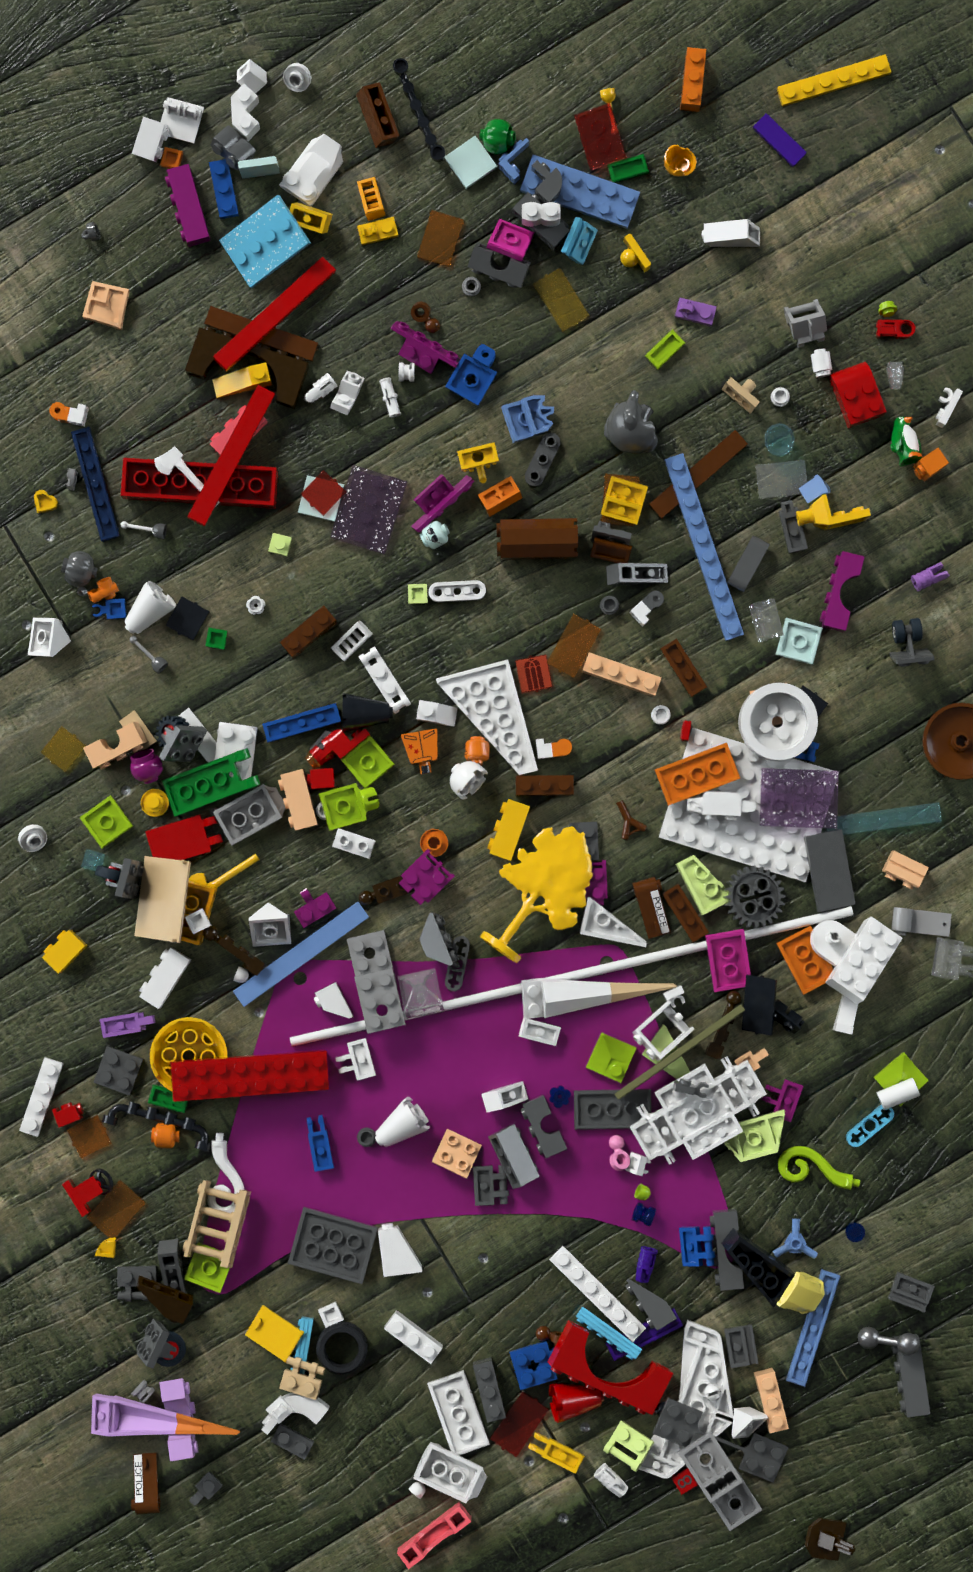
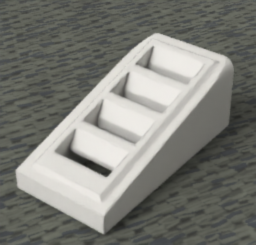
[331,620,373,661]

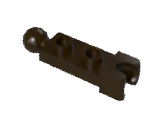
[358,876,415,906]
[203,926,265,976]
[704,991,741,1060]

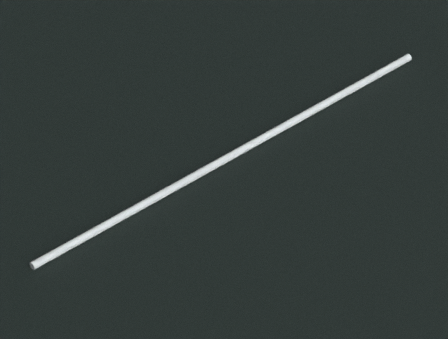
[290,906,853,1047]

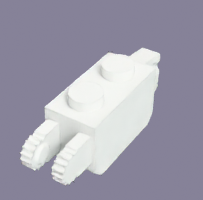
[687,792,756,820]

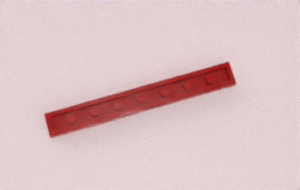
[213,257,336,372]
[187,385,275,527]

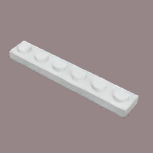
[549,1246,646,1342]

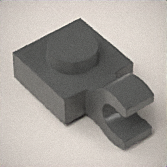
[673,1078,709,1098]
[189,1471,223,1506]

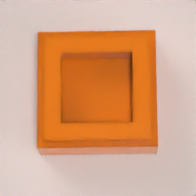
[160,147,183,169]

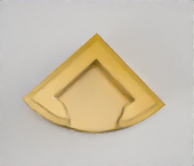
[95,1237,116,1258]

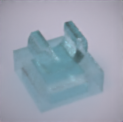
[81,849,106,871]

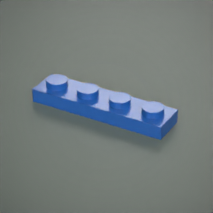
[262,703,342,743]

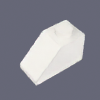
[416,700,458,727]
[314,982,354,1019]
[481,1081,528,1112]

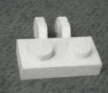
[335,1038,376,1080]

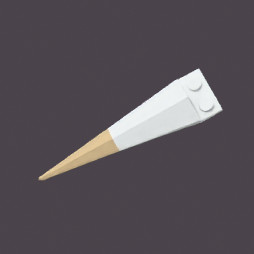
[521,978,677,1019]

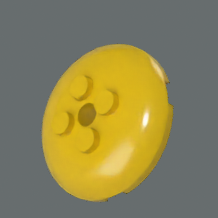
[150,1017,227,1091]

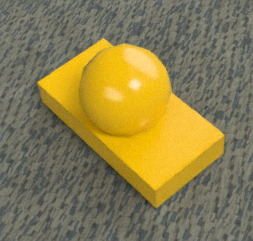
[620,233,651,273]

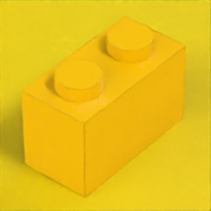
[290,202,333,234]
[42,930,88,974]

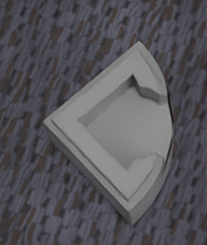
[66,468,78,491]

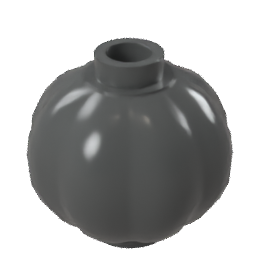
[61,551,98,587]

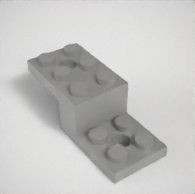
[347,930,406,1034]
[678,1431,762,1531]

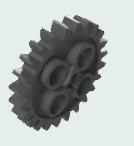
[723,865,786,928]

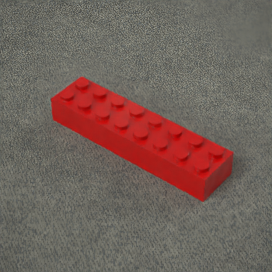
[120,458,278,509]
[170,1050,329,1102]

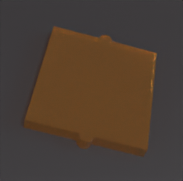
[67,1115,111,1158]

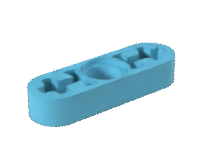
[846,1105,894,1147]

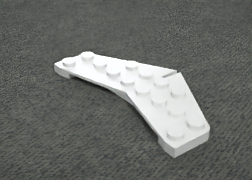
[639,1320,733,1478]

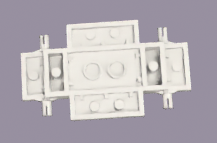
[630,1056,767,1165]

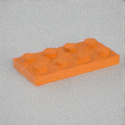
[654,743,740,806]

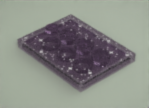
[330,465,408,555]
[759,768,839,829]

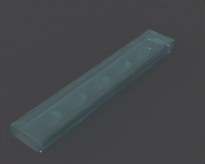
[825,802,942,835]

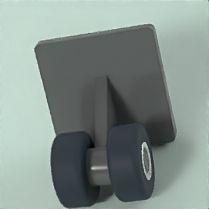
[890,618,934,667]

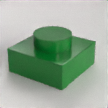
[205,627,228,650]

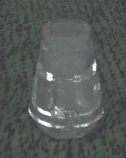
[885,362,905,389]

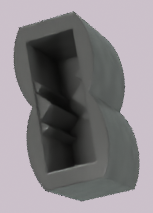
[211,125,256,171]

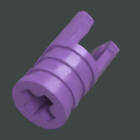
[911,562,950,592]

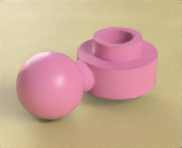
[609,1135,630,1171]

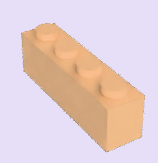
[582,652,662,697]

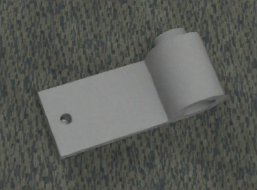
[891,907,952,937]

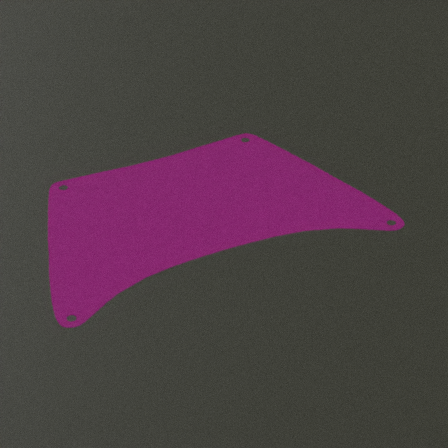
[203,944,734,1294]

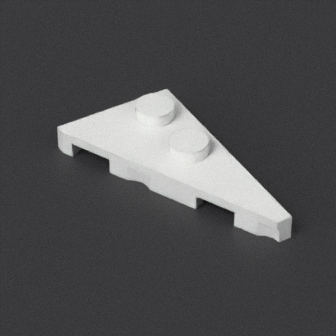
[580,897,647,947]

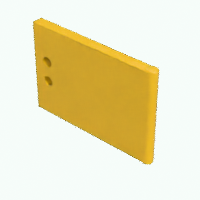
[245,1305,304,1363]

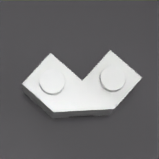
[231,84,260,142]

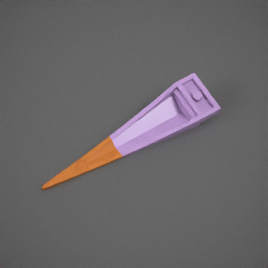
[91,1394,240,1436]

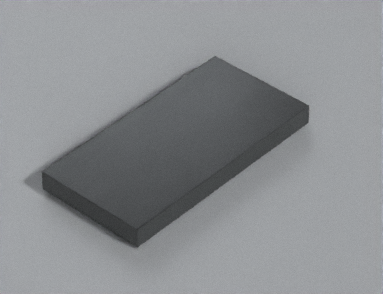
[804,829,855,912]
[574,1089,651,1129]

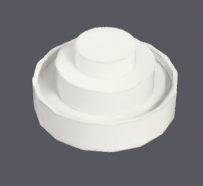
[283,63,312,92]
[18,825,47,852]

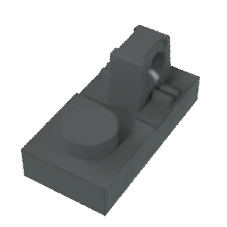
[590,521,632,545]

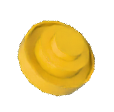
[141,789,169,817]

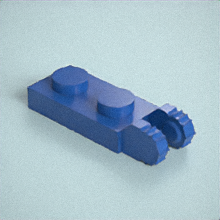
[307,1115,334,1172]

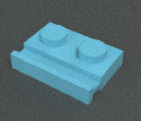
[561,217,598,265]

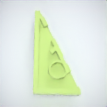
[642,1024,690,1079]

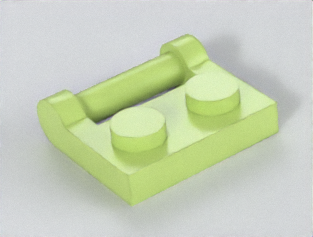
[603,1421,654,1472]

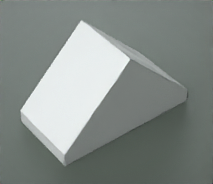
[732,1407,768,1439]

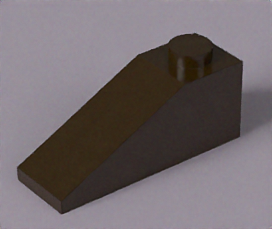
[137,1275,193,1324]

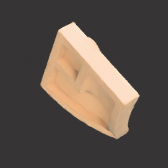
[82,281,130,330]

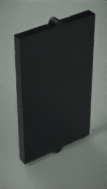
[742,974,777,1036]

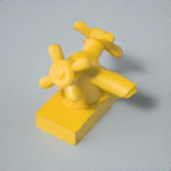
[457,442,499,483]

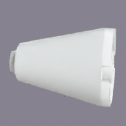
[124,581,176,634]
[375,1097,430,1147]

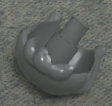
[604,390,658,454]

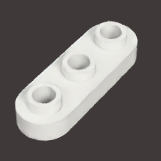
[429,580,486,602]

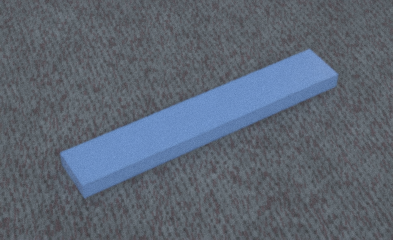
[786,1269,840,1387]

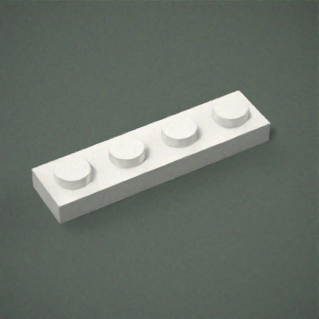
[19,1057,64,1137]

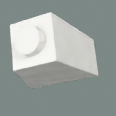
[702,219,760,247]
[378,1223,423,1277]

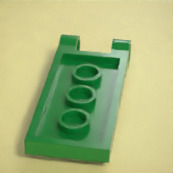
[162,748,261,817]

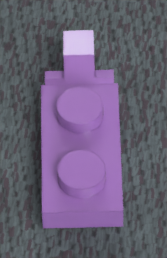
[100,1012,156,1038]

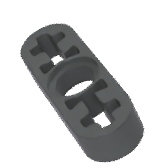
[445,936,470,991]

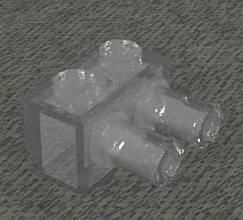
[931,937,973,980]

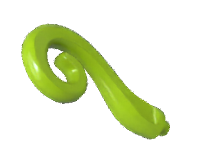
[778,1146,860,1190]

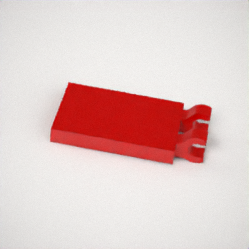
[145,815,223,860]

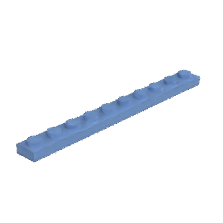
[664,453,744,641]

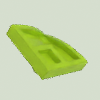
[586,1032,636,1083]
[873,1052,929,1106]

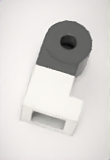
[630,591,664,627]

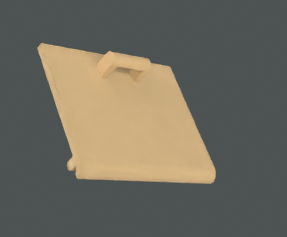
[134,856,191,943]

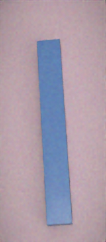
[233,902,369,1007]

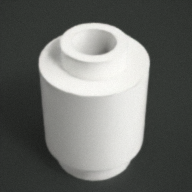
[811,348,832,378]

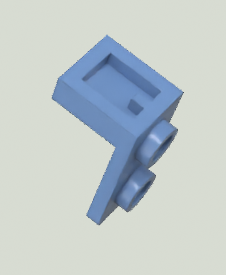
[499,138,529,184]

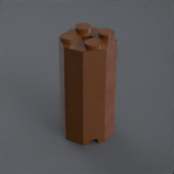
[496,518,578,560]

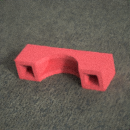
[397,1501,471,1569]

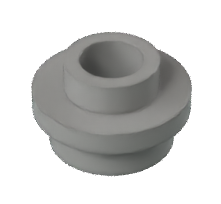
[462,277,481,296]

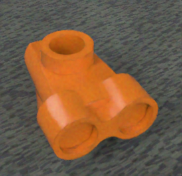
[87,577,119,604]

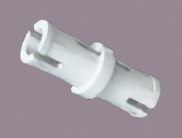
[379,377,401,418]

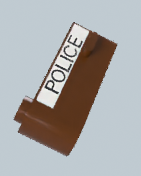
[632,877,670,939]
[131,1453,160,1515]

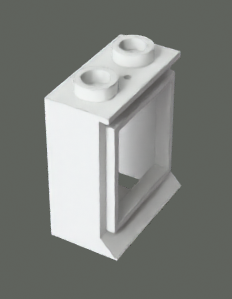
[632,1000,694,1061]

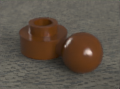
[411,301,440,333]
[536,1326,562,1346]

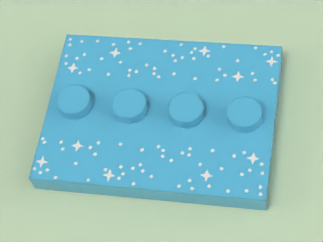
[219,195,311,288]

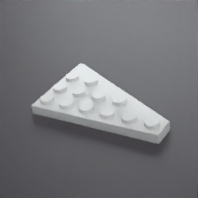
[436,660,538,776]

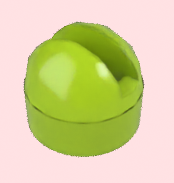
[634,1184,651,1201]

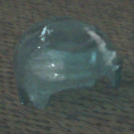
[764,423,795,457]

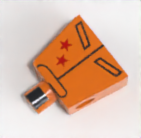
[401,728,438,775]

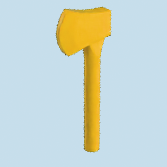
[189,854,260,888]

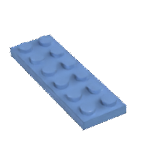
[520,155,640,229]

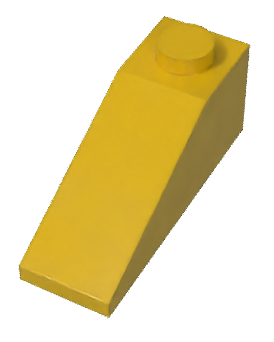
[212,362,272,398]

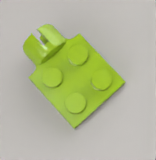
[319,783,379,831]

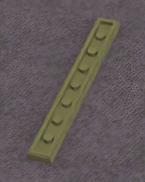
[615,1004,745,1100]

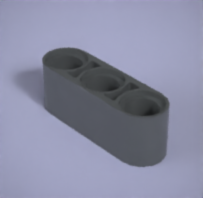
[727,535,770,592]

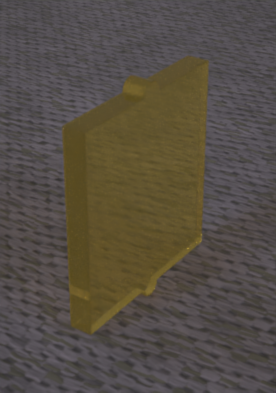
[41,726,86,772]

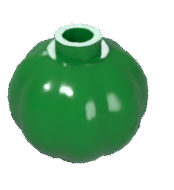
[479,119,516,155]

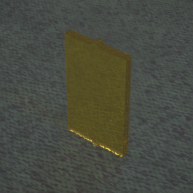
[533,268,589,332]

